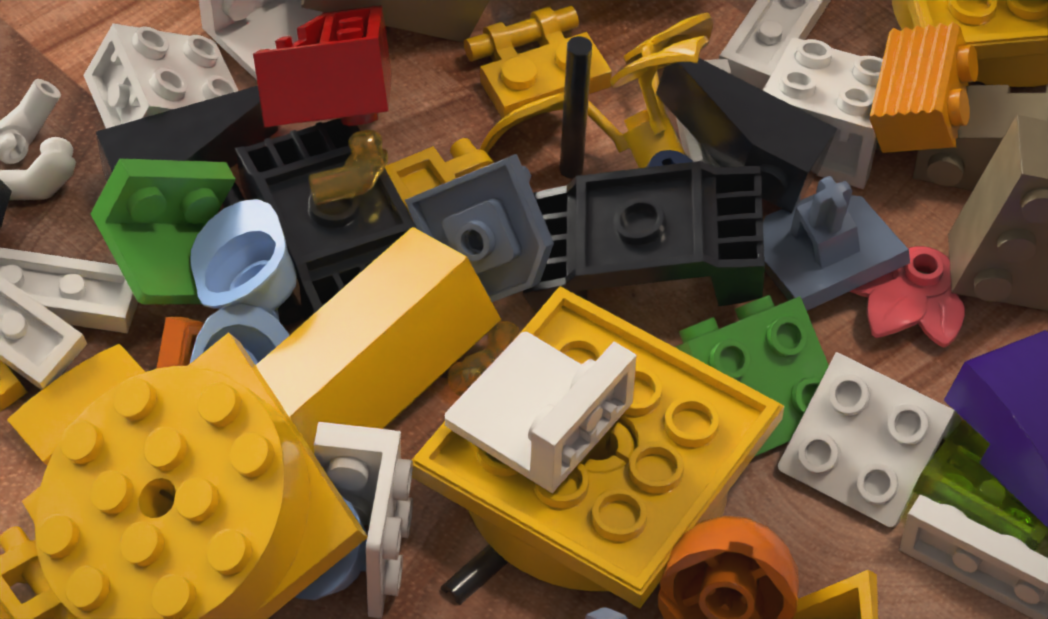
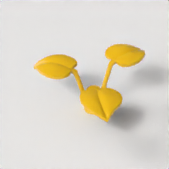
[480,12,713,168]

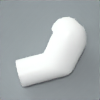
[0,79,61,164]
[0,137,76,200]

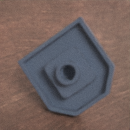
[405,154,554,302]
[763,176,910,311]

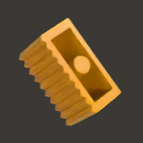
[869,22,978,153]

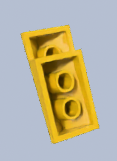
[256,227,501,454]

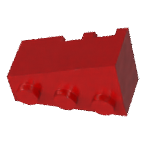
[253,5,392,127]

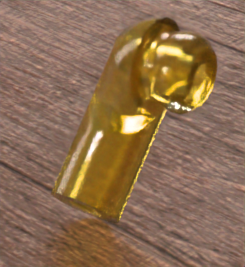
[309,130,388,205]
[448,321,520,397]

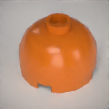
[658,516,799,619]

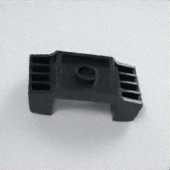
[235,118,417,321]
[523,161,765,313]

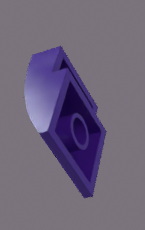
[944,330,1048,527]

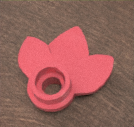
[850,246,965,348]

